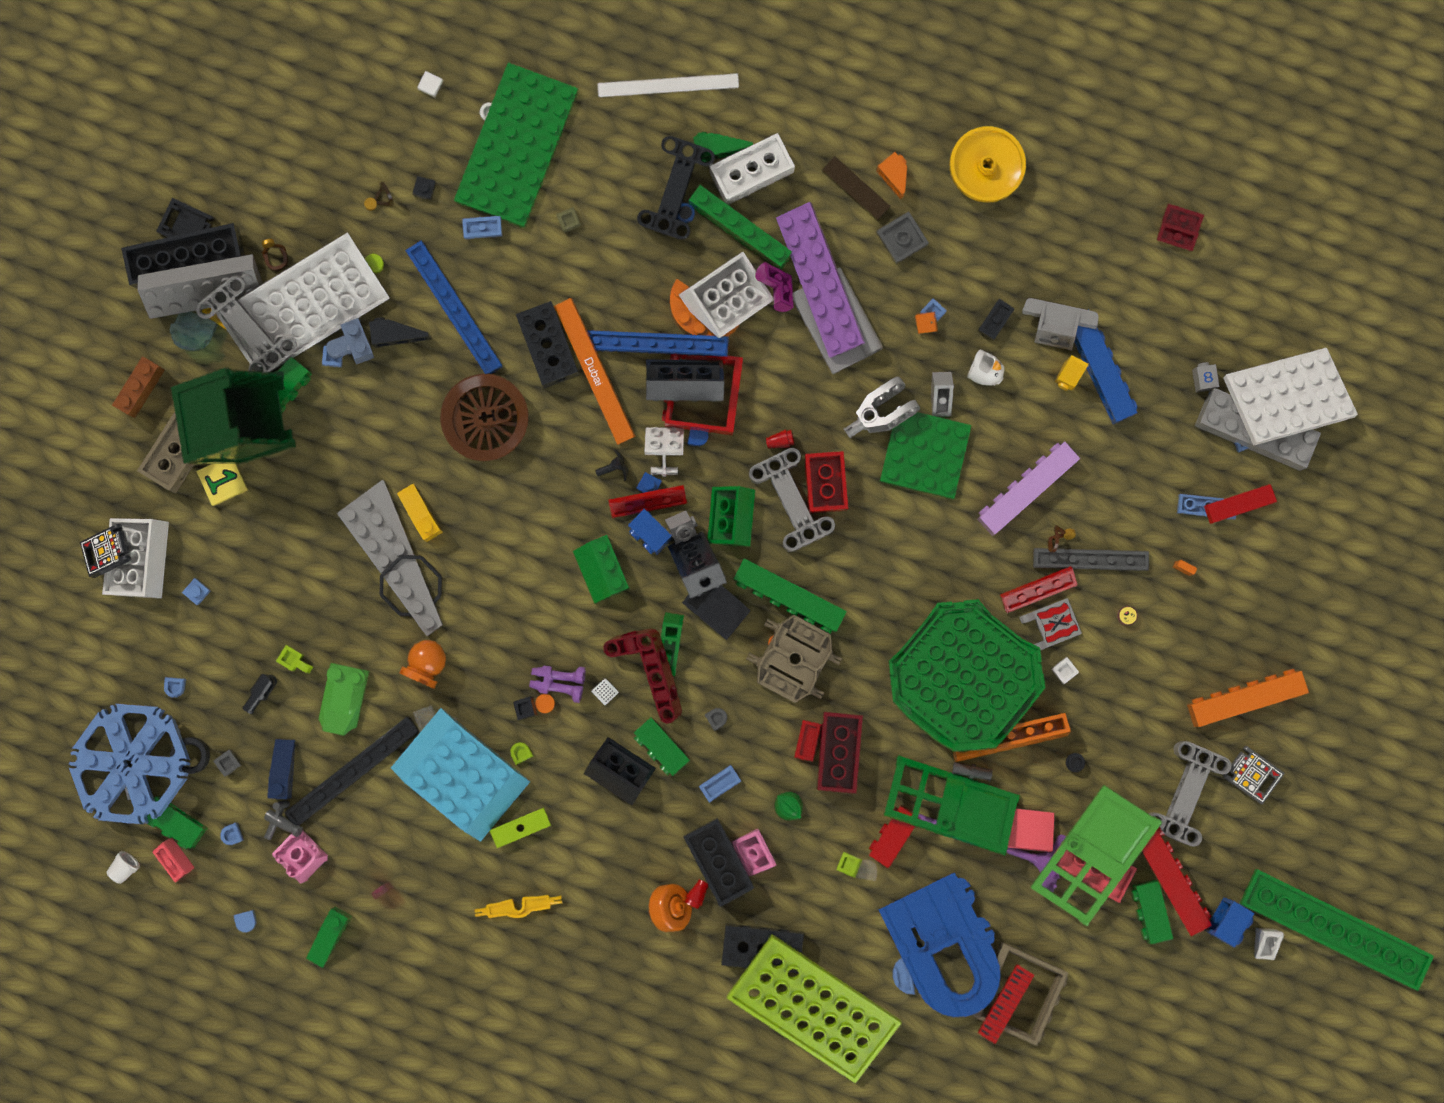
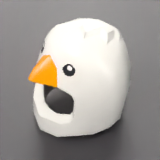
[967,349,1005,386]

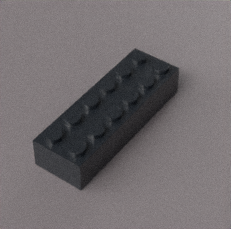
[121,223,245,289]

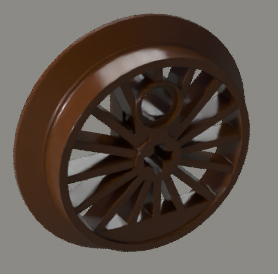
[440,374,529,461]

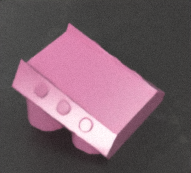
[272,830,328,884]

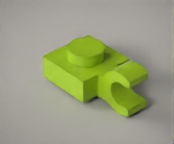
[276,645,313,674]

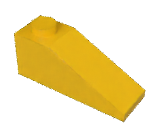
[397,483,443,542]

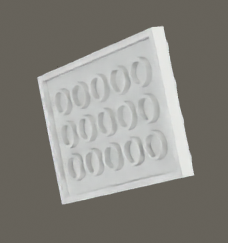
[1223,348,1358,446]

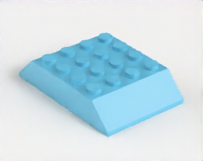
[391,708,531,842]

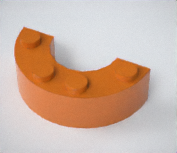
[670,279,739,336]

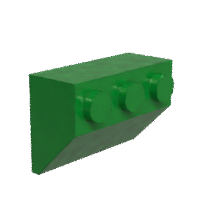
[707,486,755,547]
[573,535,630,604]

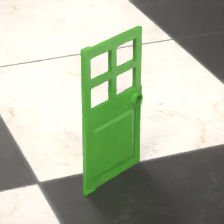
[1031,785,1163,926]

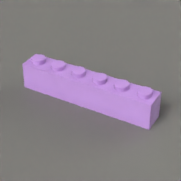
[977,442,1080,536]

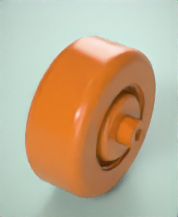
[649,884,692,932]

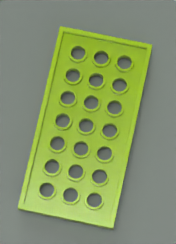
[727,935,901,1083]

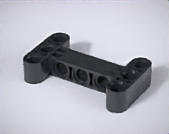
[637,136,716,240]

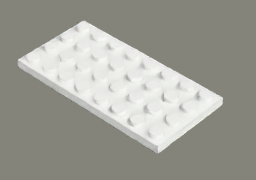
[216,232,390,372]

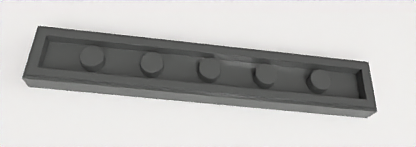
[1033,548,1149,571]

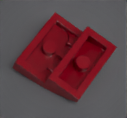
[1156,203,1204,252]

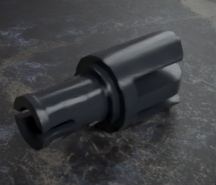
[242,674,277,714]

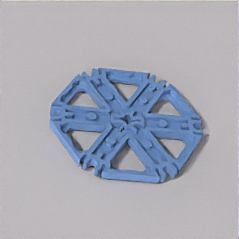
[69,704,190,825]

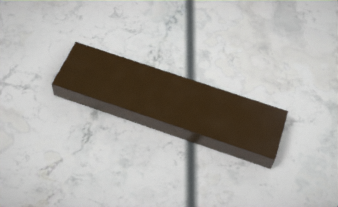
[822,156,890,221]

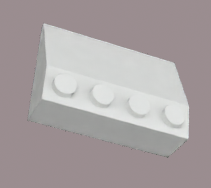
[679,252,773,338]
[102,518,169,598]

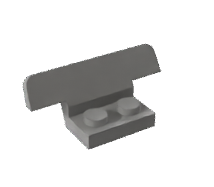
[1022,298,1098,350]

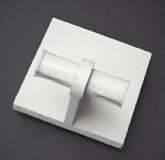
[645,427,684,477]

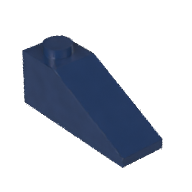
[267,739,295,799]

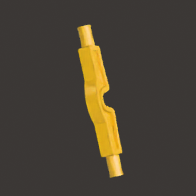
[475,895,563,918]

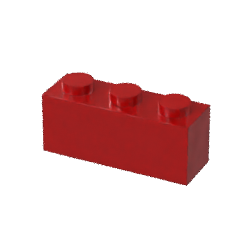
[869,805,921,868]

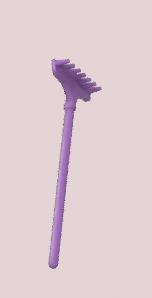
[912,811,1066,892]

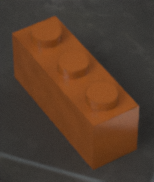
[112,356,165,418]

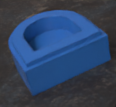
[688,429,708,446]

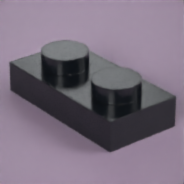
[978,299,1015,341]

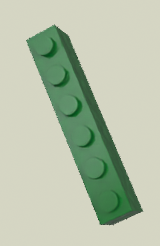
[689,185,792,270]
[733,558,847,634]

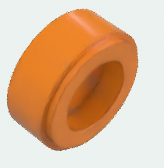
[535,694,555,713]

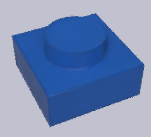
[636,472,662,493]

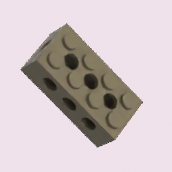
[137,412,194,493]

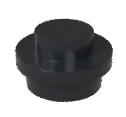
[1065,753,1085,772]

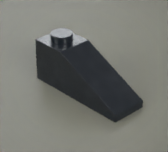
[369,317,432,348]

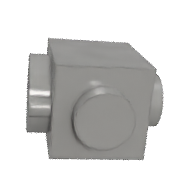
[665,511,697,544]

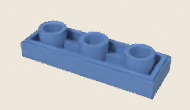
[1177,494,1236,520]

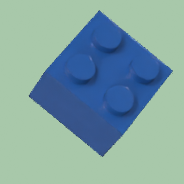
[628,509,673,555]
[1204,897,1254,948]

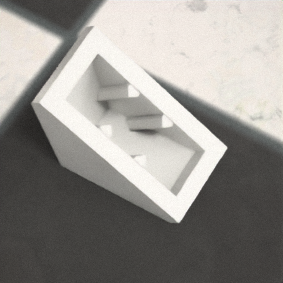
[1254,928,1284,960]

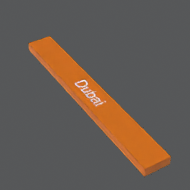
[554,298,636,445]

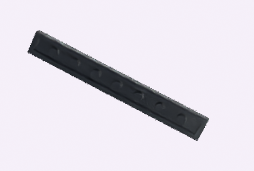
[284,716,420,826]

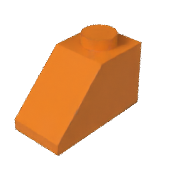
[876,152,907,199]

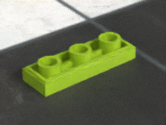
[490,808,551,848]

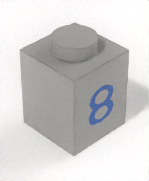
[1192,362,1219,392]

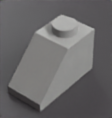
[931,372,954,417]

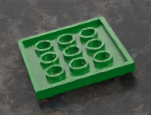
[879,412,972,499]

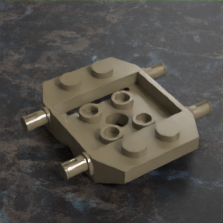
[746,615,842,703]

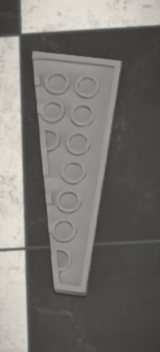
[337,480,443,636]

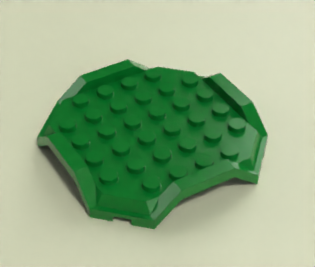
[889,599,1045,752]

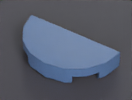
[892,957,915,994]

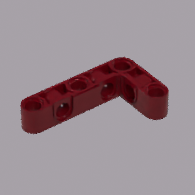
[603,628,682,724]

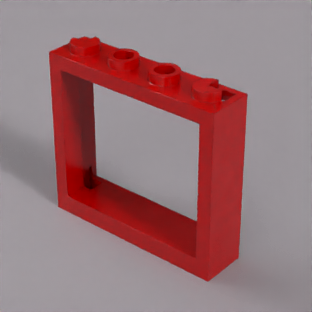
[662,354,743,436]

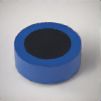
[677,203,695,223]

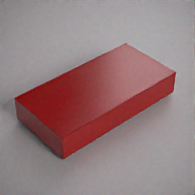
[794,720,822,762]

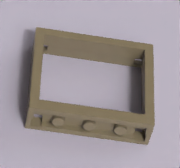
[972,942,1068,1046]

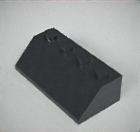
[646,359,724,402]

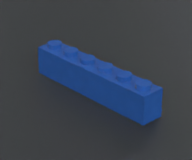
[1074,309,1137,424]

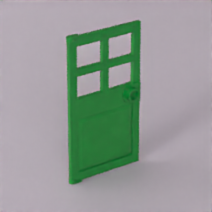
[884,755,1020,855]

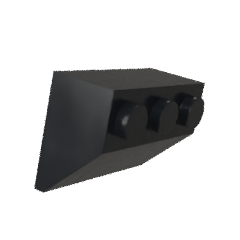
[583,737,656,805]

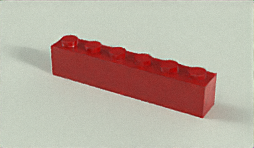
[1142,826,1212,936]

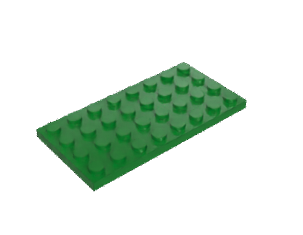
[454,62,579,228]

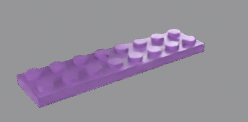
[776,202,865,358]

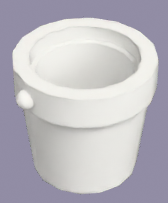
[107,851,140,884]

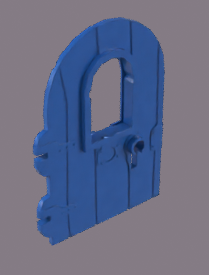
[879,872,1000,1017]

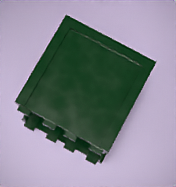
[171,368,296,464]

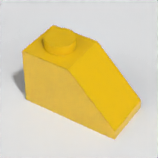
[1055,355,1089,391]

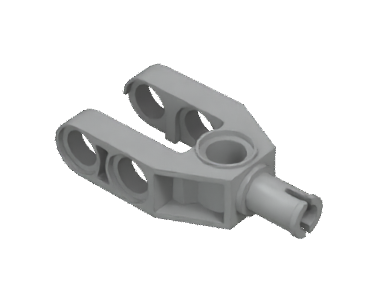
[843,377,920,439]

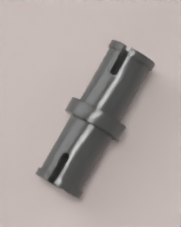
[952,762,993,781]

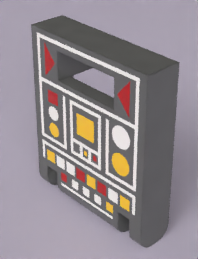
[1223,746,1285,805]

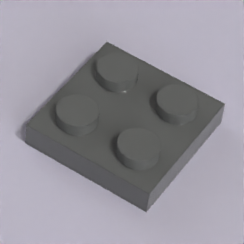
[876,212,929,264]

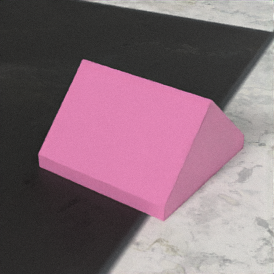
[732,828,776,877]

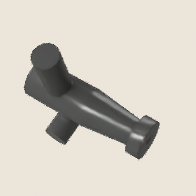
[264,800,303,840]

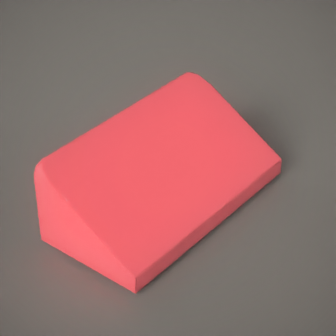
[153,838,194,883]

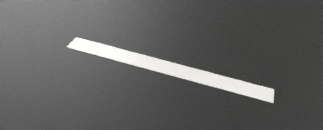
[598,74,739,97]

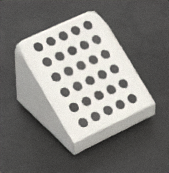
[591,678,619,705]

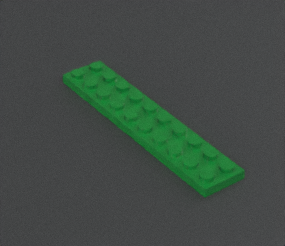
[1239,869,1434,991]

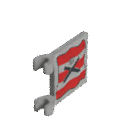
[1020,598,1082,650]

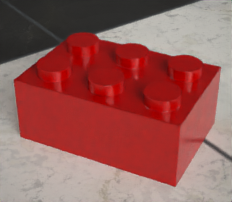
[804,451,848,514]

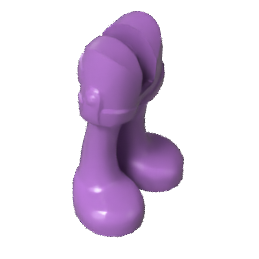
[529,666,586,703]

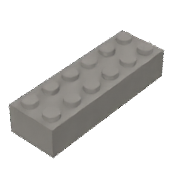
[138,254,263,319]
[1195,388,1321,471]

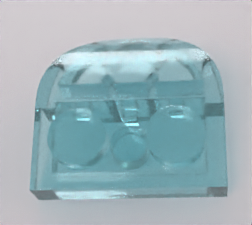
[170,311,218,351]

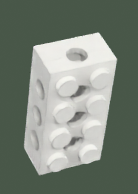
[710,133,795,205]

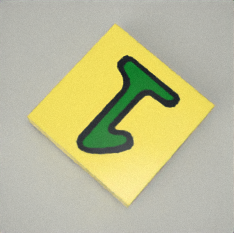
[197,464,248,506]

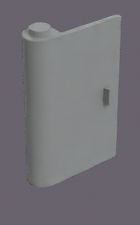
[793,268,883,375]

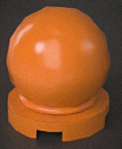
[399,640,446,689]

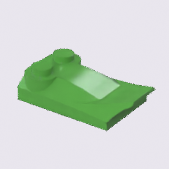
[319,663,370,736]

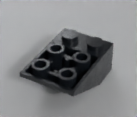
[682,578,751,640]

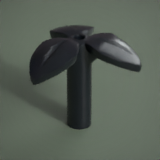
[595,450,628,481]

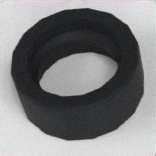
[170,737,210,774]

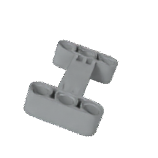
[196,275,297,372]
[749,448,835,552]
[1148,741,1231,847]

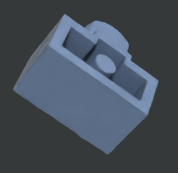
[326,318,374,365]

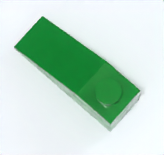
[693,132,753,162]
[657,612,684,676]
[306,906,352,968]

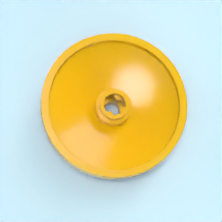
[949,126,1026,203]

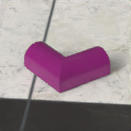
[755,262,793,312]

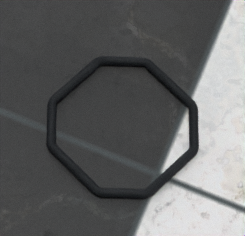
[379,555,442,617]

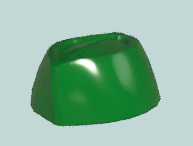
[774,792,803,821]

